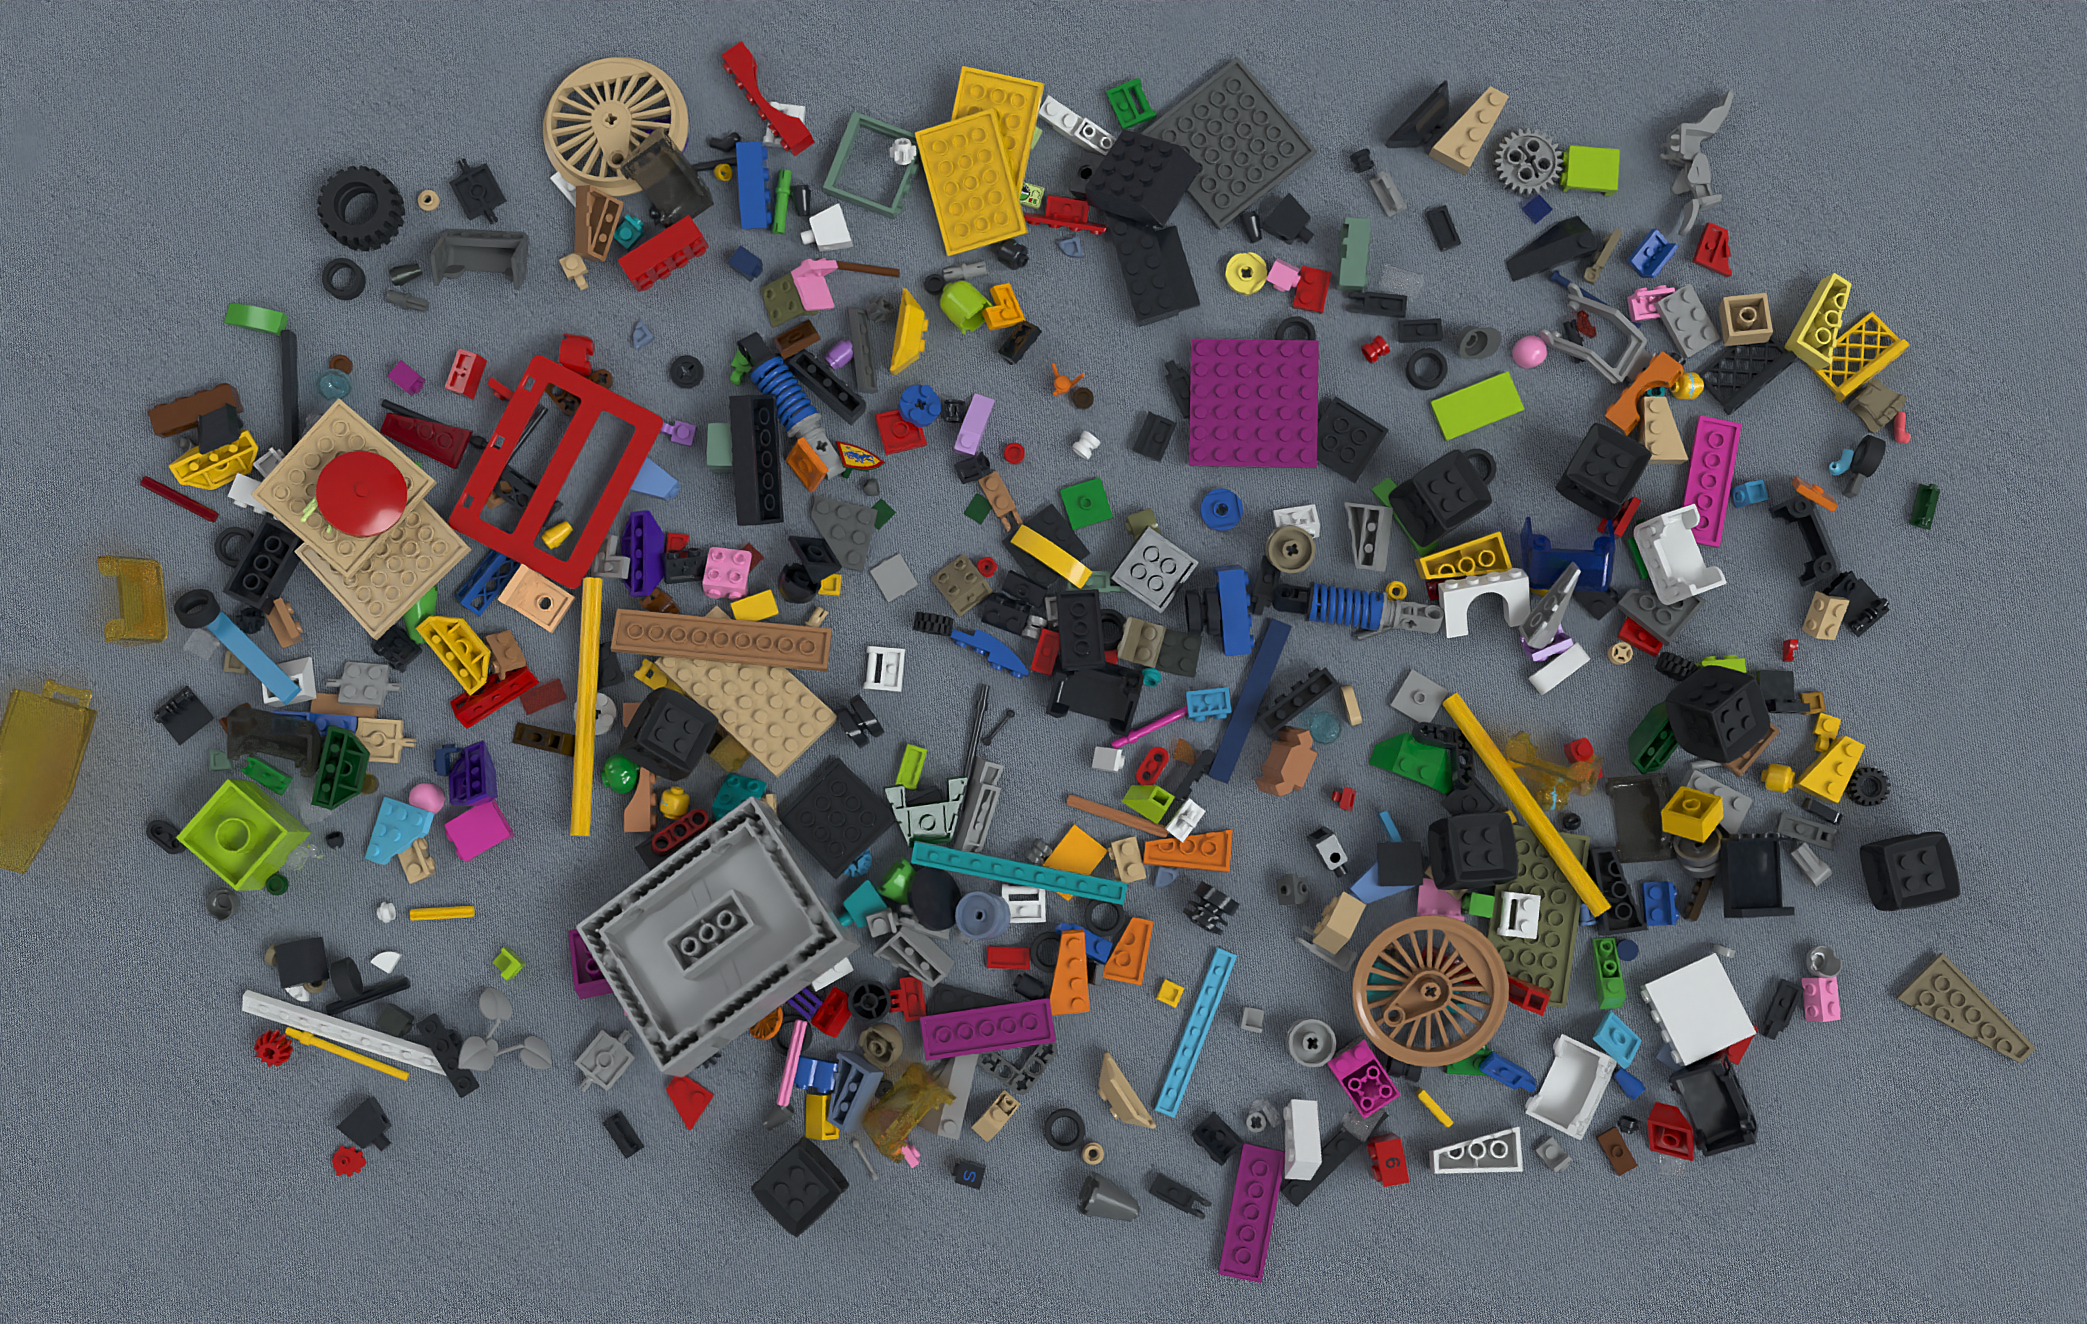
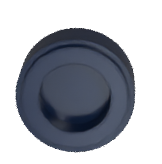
[1616,939,1639,961]

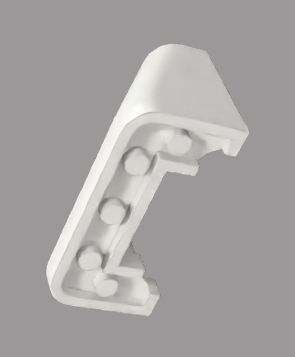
[1634,504,1727,605]
[1525,1034,1617,1140]

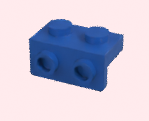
[1626,229,1679,278]

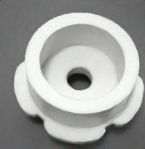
[377,902,396,923]

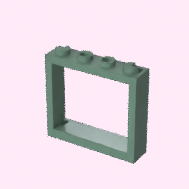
[823,111,921,220]

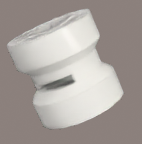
[1071,431,1101,460]

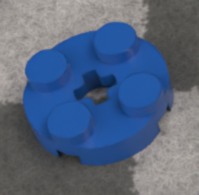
[898,385,941,427]
[1200,488,1243,532]

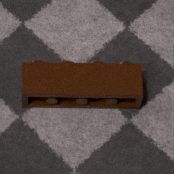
[148,383,244,439]

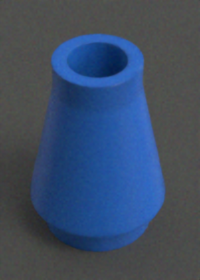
[1613,1067,1646,1100]

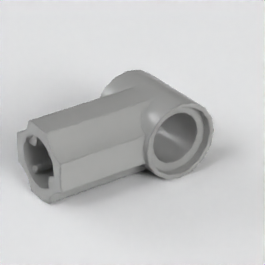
[1789,842,1832,888]

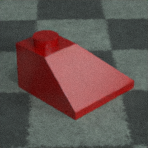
[1647,1102,1694,1161]

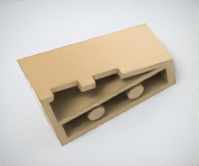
[1637,397,1688,464]

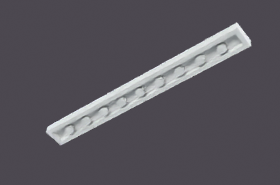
[242,990,446,1076]

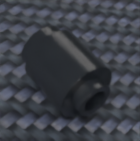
[1013,972,1046,1000]

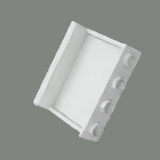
[1640,953,1756,1066]

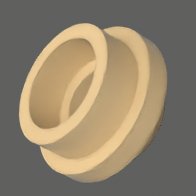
[418,190,440,211]
[1082,1142,1104,1165]

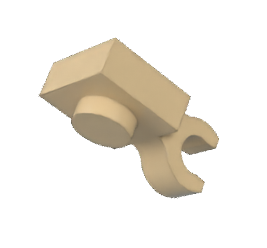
[559,253,589,291]

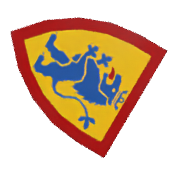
[835,441,885,479]

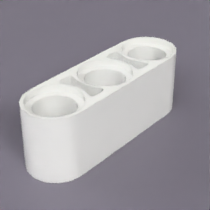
[1528,642,1590,696]

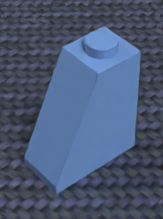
[629,457,681,501]
[1347,859,1416,904]

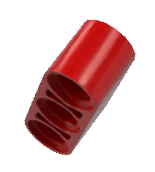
[652,809,708,855]

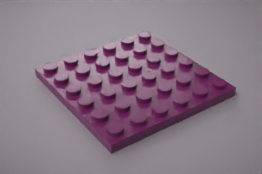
[1189,339,1319,468]

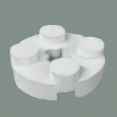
[574,692,618,735]

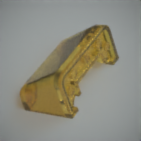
[97,555,168,647]
[1505,730,1604,797]
[862,1062,957,1164]

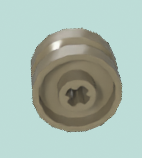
[1264,524,1316,573]

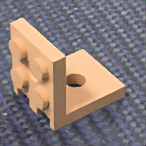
[498,564,576,633]

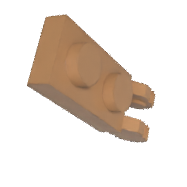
[978,471,1023,532]

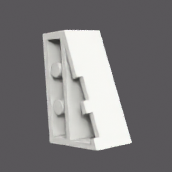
[1283,1099,1322,1180]

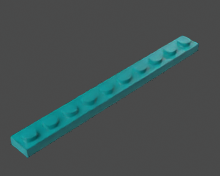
[911,841,1128,905]

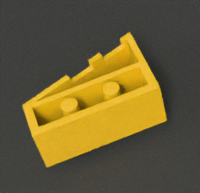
[1794,736,1865,804]

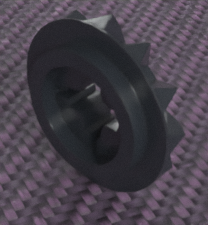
[670,355,704,389]

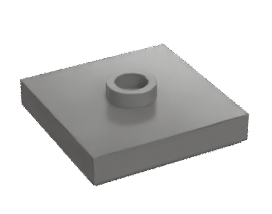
[1390,669,1449,723]

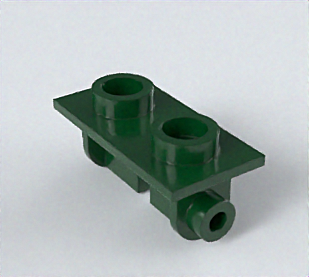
[1909,484,1940,530]

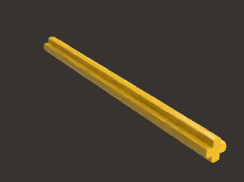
[570,577,603,836]
[1442,692,1611,917]

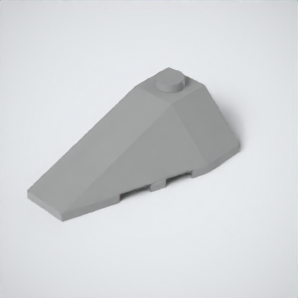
[1518,561,1581,649]
[918,1053,979,1140]

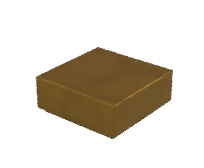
[1799,691,1826,715]

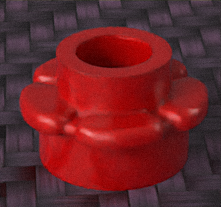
[977,557,997,578]

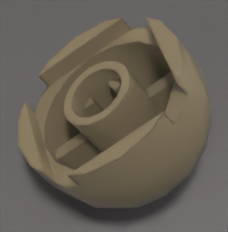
[859,1023,904,1068]

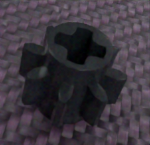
[237,607,265,634]

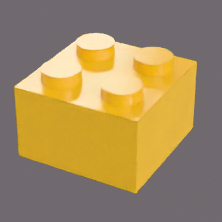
[1661,786,1724,843]

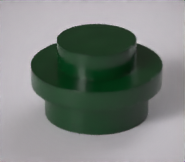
[266,874,289,896]

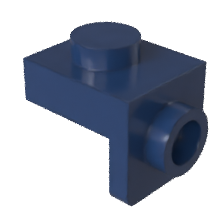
[433,744,462,776]

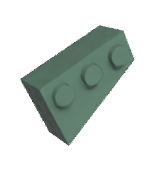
[1336,217,1371,292]

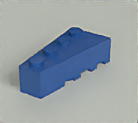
[736,141,772,230]
[1214,564,1254,656]

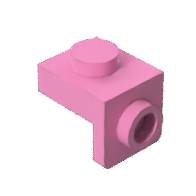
[886,1139,921,1168]

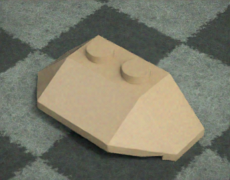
[1097,1051,1157,1129]

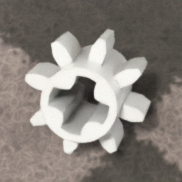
[890,138,916,165]

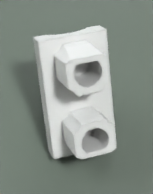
[1165,798,1206,842]

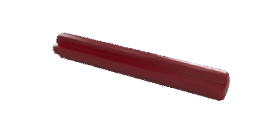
[140,476,219,523]

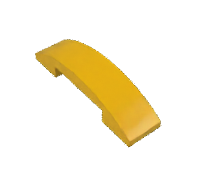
[1010,524,1093,590]

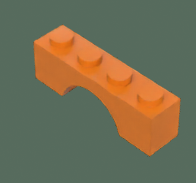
[1605,351,1684,436]

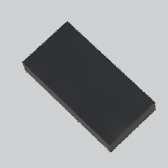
[1425,205,1461,252]

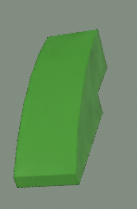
[224,303,289,336]

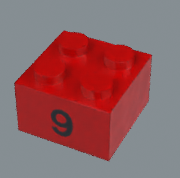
[1366,1133,1410,1187]

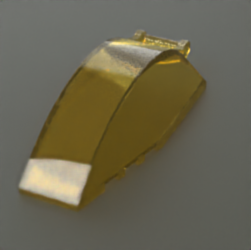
[0,679,98,874]

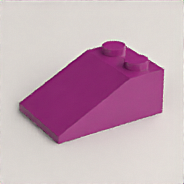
[568,929,614,1000]

